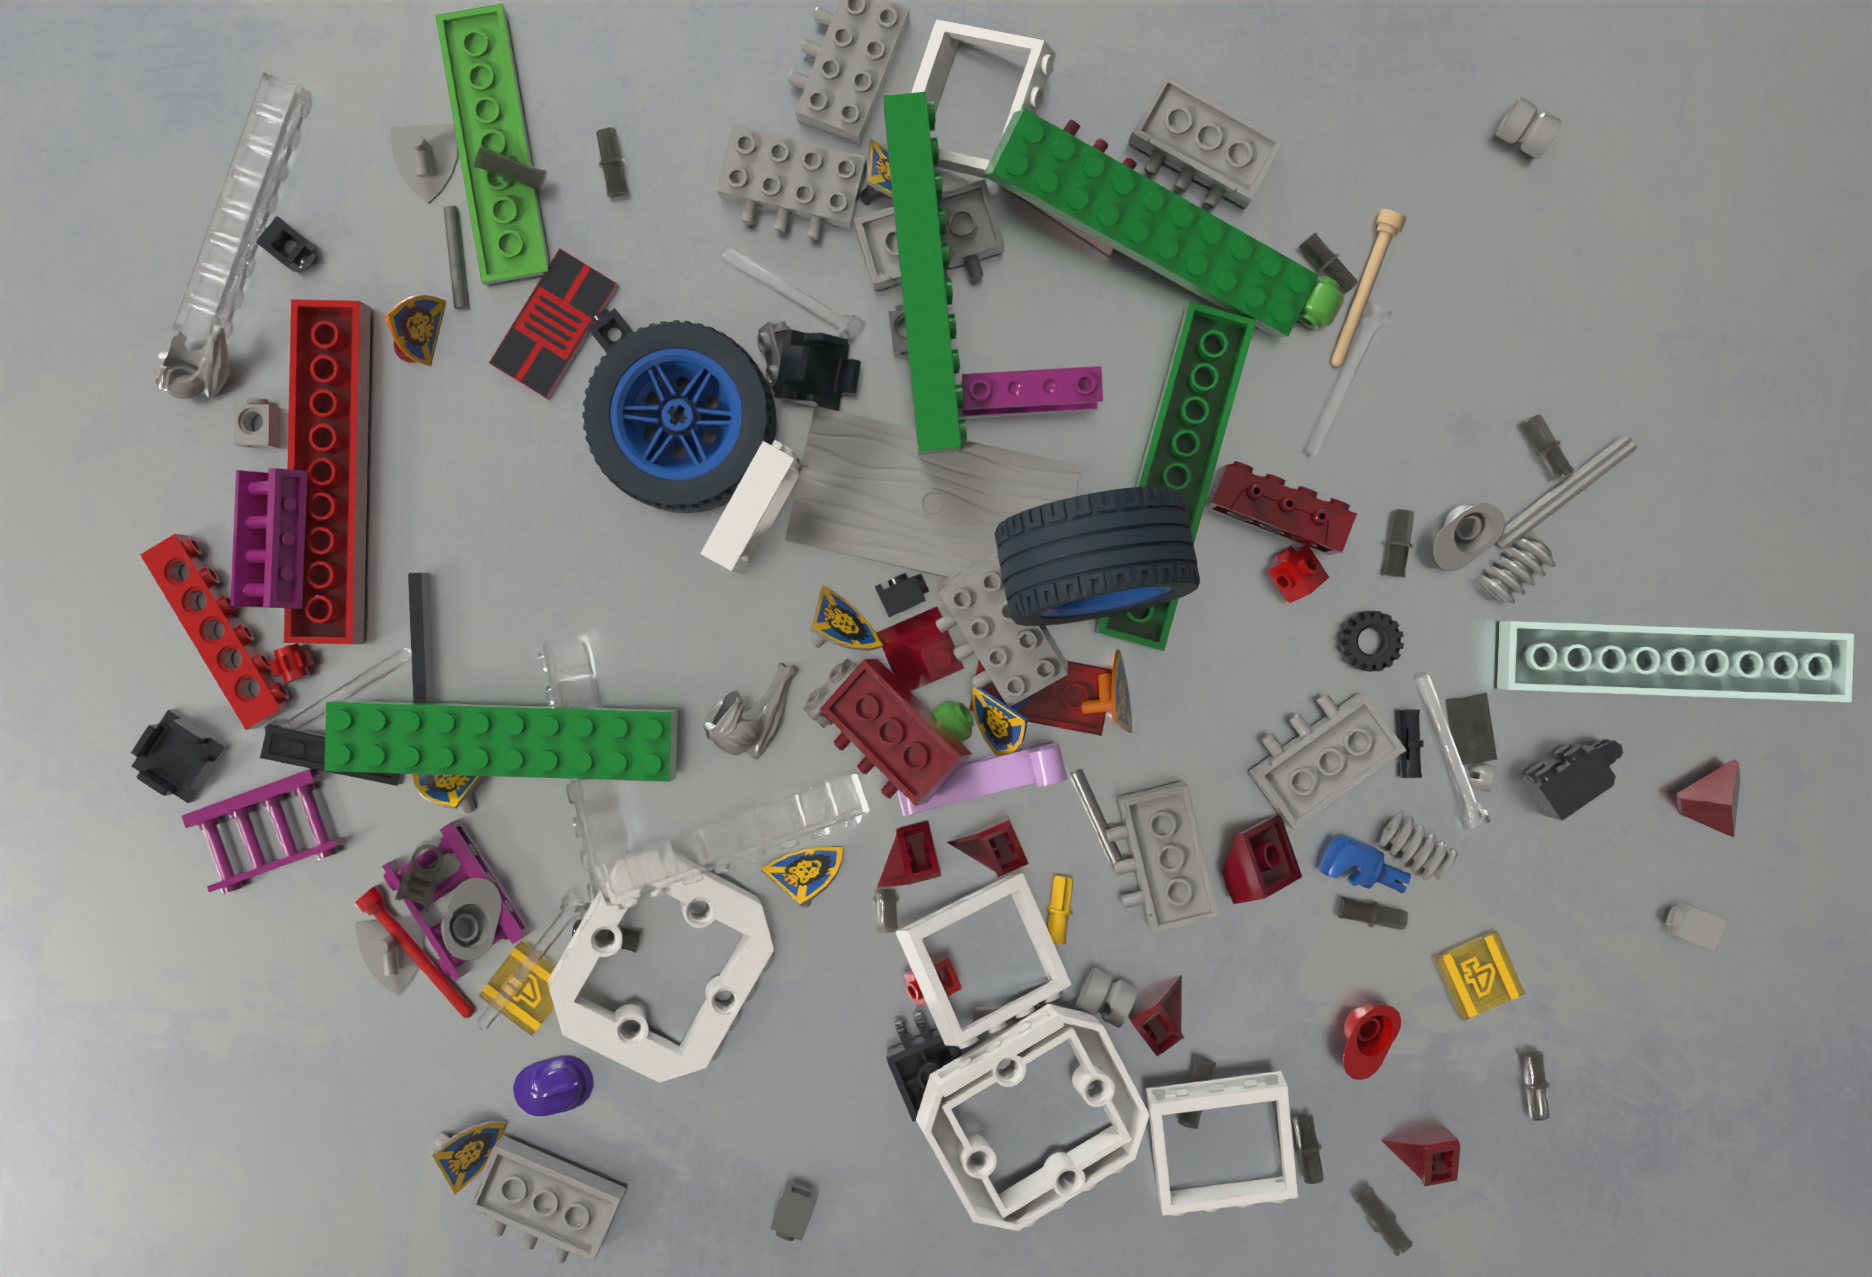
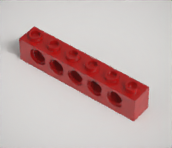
[140,534,291,730]

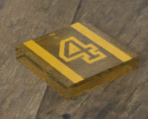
[1434,931,1525,1021]
[478,940,556,1036]

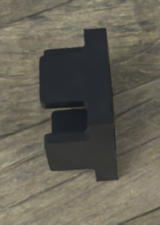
[774,329,861,411]
[131,709,229,803]

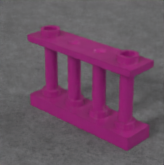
[961,366,1103,418]
[230,468,308,609]
[181,769,347,895]
[382,819,531,981]

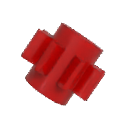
[269,643,314,683]

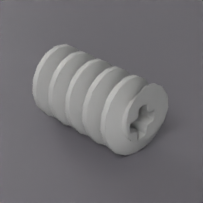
[1478,531,1556,605]
[1378,811,1457,881]

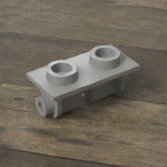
[757,321,791,395]
[803,659,856,728]

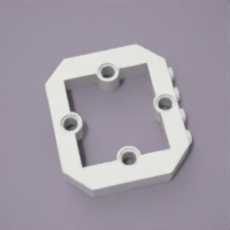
[548,847,775,1083]
[916,1004,1150,1231]

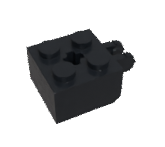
[1520,739,1624,821]
[886,1010,976,1122]

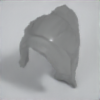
[154,314,230,399]
[703,662,797,760]

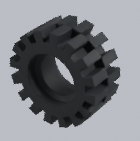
[1338,611,1404,672]

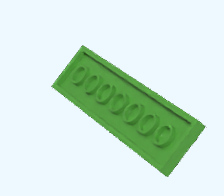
[435,3,549,285]

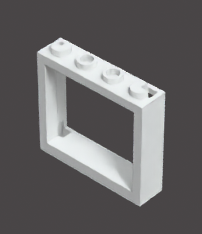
[911,19,1056,179]
[700,440,801,575]
[896,873,1072,1049]
[1146,1071,1298,1216]

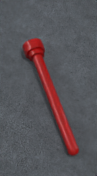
[354,886,474,1018]

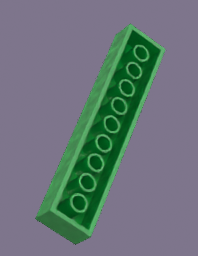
[883,92,967,455]
[983,108,1319,337]
[1095,301,1256,651]
[324,700,678,782]

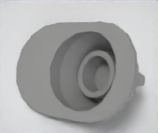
[1433,503,1505,571]
[441,878,502,961]

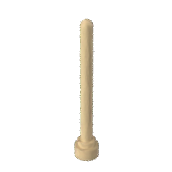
[1331,209,1406,368]

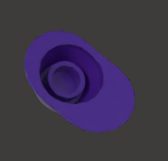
[513,1056,593,1116]

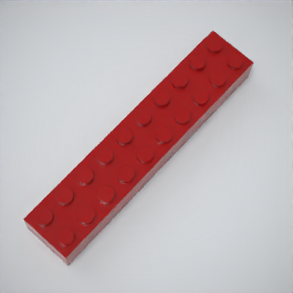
[284,299,371,644]

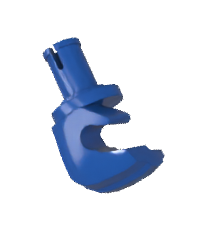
[1319,835,1411,893]

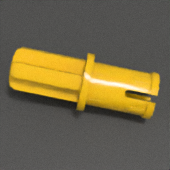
[1046,875,1074,945]

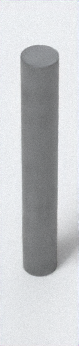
[443,206,468,309]
[1070,769,1123,867]

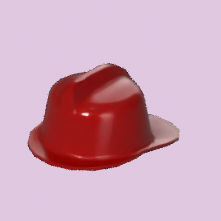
[1343,1003,1402,1080]

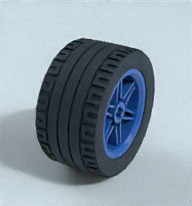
[582,320,777,513]
[994,486,1201,626]

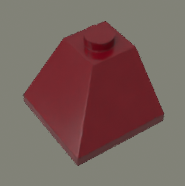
[876,606,964,691]
[1222,814,1302,904]

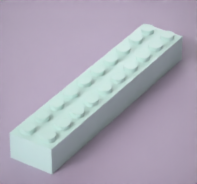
[1497,621,1854,702]

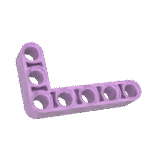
[897,741,1068,816]

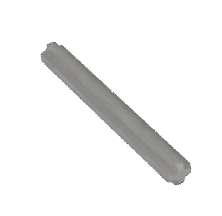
[1496,435,1637,549]

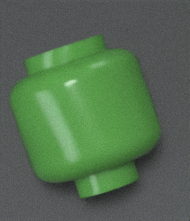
[1298,276,1344,329]
[930,701,975,743]

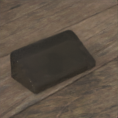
[1445,693,1497,765]

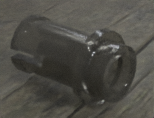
[872,889,900,933]

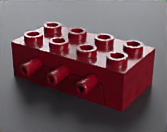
[1204,461,1357,555]
[820,659,972,806]

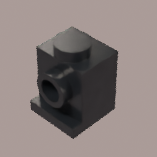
[256,216,317,272]
[588,308,634,353]
[875,573,929,618]

